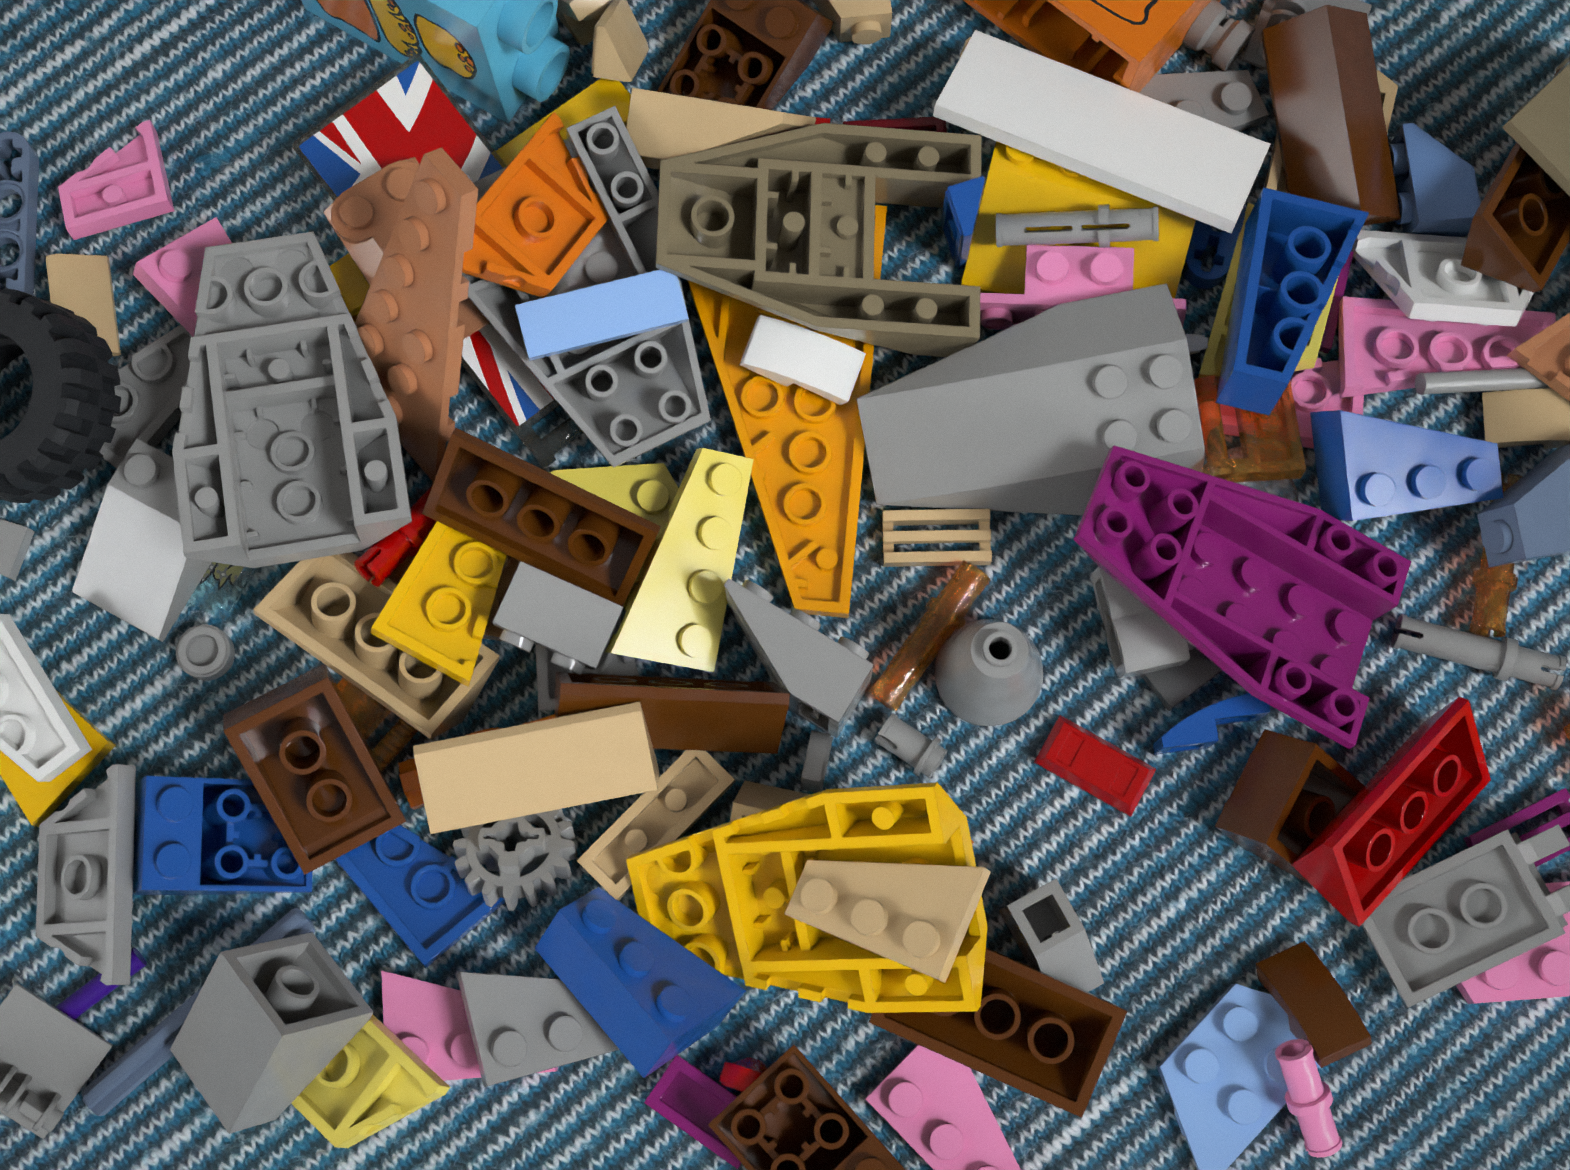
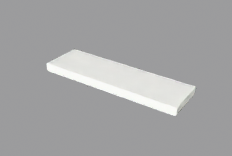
[933,30,1271,234]

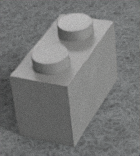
[492,561,623,675]

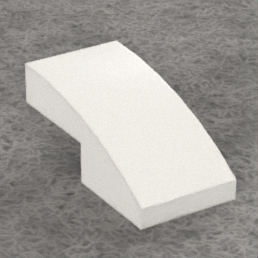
[739,315,866,405]

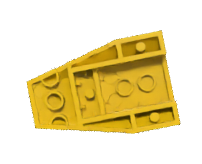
[626,782,988,1013]

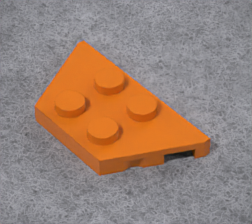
[462,112,609,298]

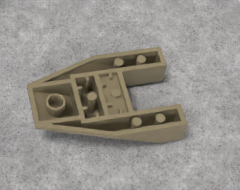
[655,123,982,357]

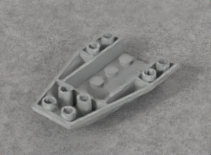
[462,106,711,468]

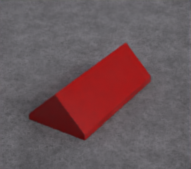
[1292,697,1491,927]

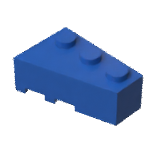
[535,887,746,1078]

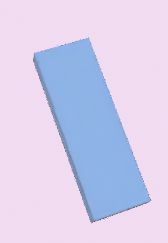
[515,269,689,361]

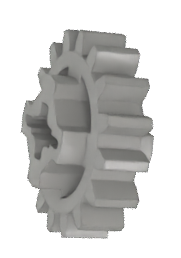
[453,809,577,911]

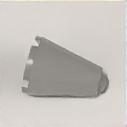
[935,619,1043,726]

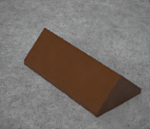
[1261,5,1401,226]
[1461,67,1570,292]
[422,428,661,607]
[555,672,790,754]
[869,947,1128,1118]

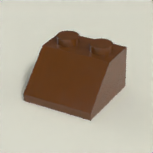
[1215,729,1364,885]

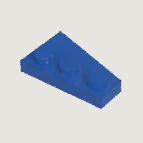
[334,825,505,969]

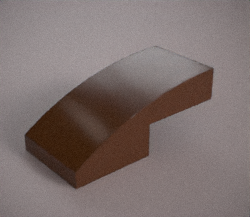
[1256,941,1372,1068]

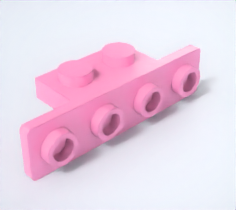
[980,245,1187,330]

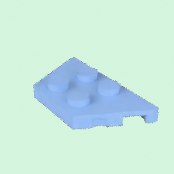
[1157,984,1319,1170]

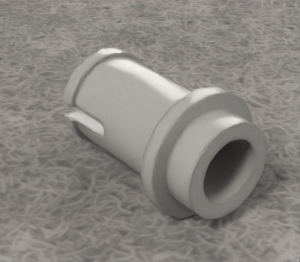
[874,713,948,778]

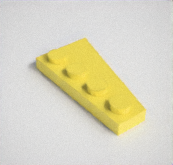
[605,448,754,672]

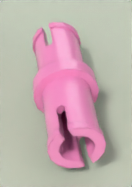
[1275,1039,1343,1158]

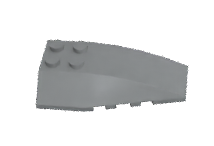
[172,231,412,568]
[856,284,1205,515]

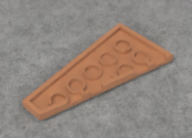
[355,147,478,482]

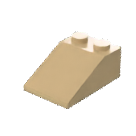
[626,88,816,170]

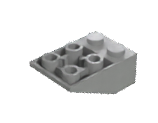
[724,578,874,738]

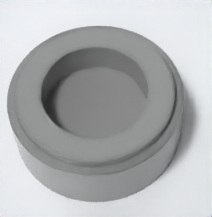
[176,624,235,681]

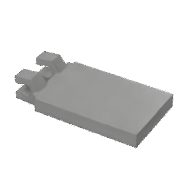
[1362,824,1570,1008]

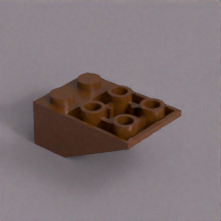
[657,0,835,110]
[708,1045,906,1170]

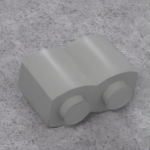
[1091,566,1195,679]

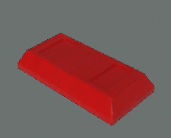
[1033,715,1156,817]

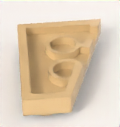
[785,860,991,983]

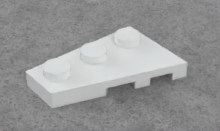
[0,614,92,782]

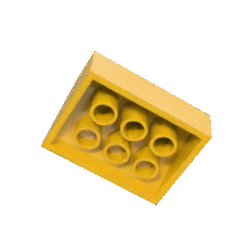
[961,141,1196,298]

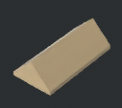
[253,552,499,739]
[413,702,660,834]

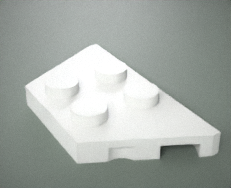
[1351,230,1534,327]

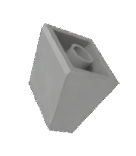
[170,932,374,1134]

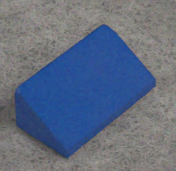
[941,176,985,270]

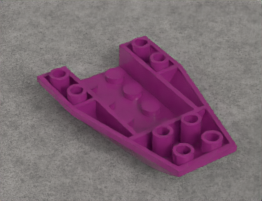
[1074,445,1411,749]

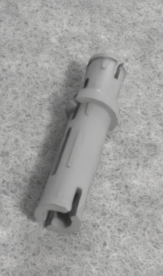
[996,204,1159,248]
[1391,614,1567,691]

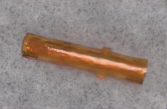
[1469,473,1523,638]
[868,560,991,712]

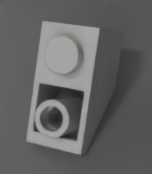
[999,878,1104,992]

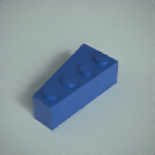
[1215,187,1369,416]

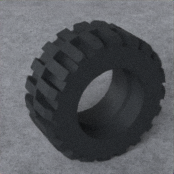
[0,288,121,503]

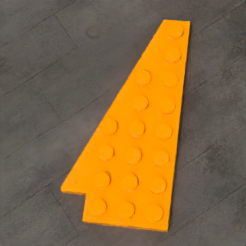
[687,205,887,618]

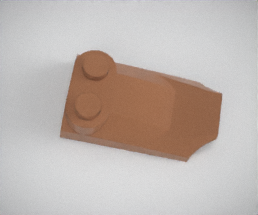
[323,157,490,339]

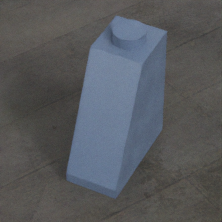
[1477,444,1570,568]

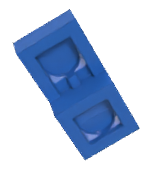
[1153,693,1270,755]

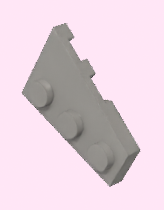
[1139,70,1269,132]
[457,972,619,1087]

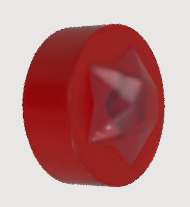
[719,1057,767,1092]

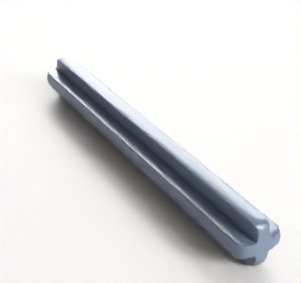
[82,908,316,1116]

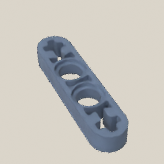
[0,131,39,296]

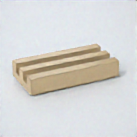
[882,509,992,567]

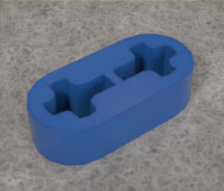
[1182,205,1245,289]

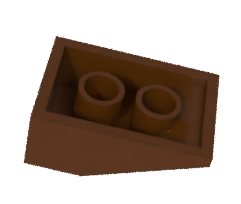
[223,664,406,875]

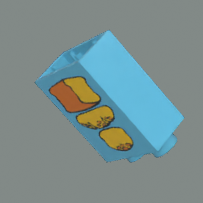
[301,0,570,124]

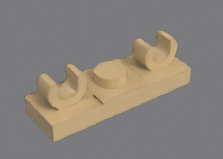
[577,750,736,901]

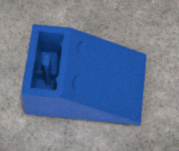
[133,776,313,896]

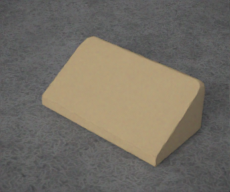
[591,0,649,82]
[46,254,121,356]

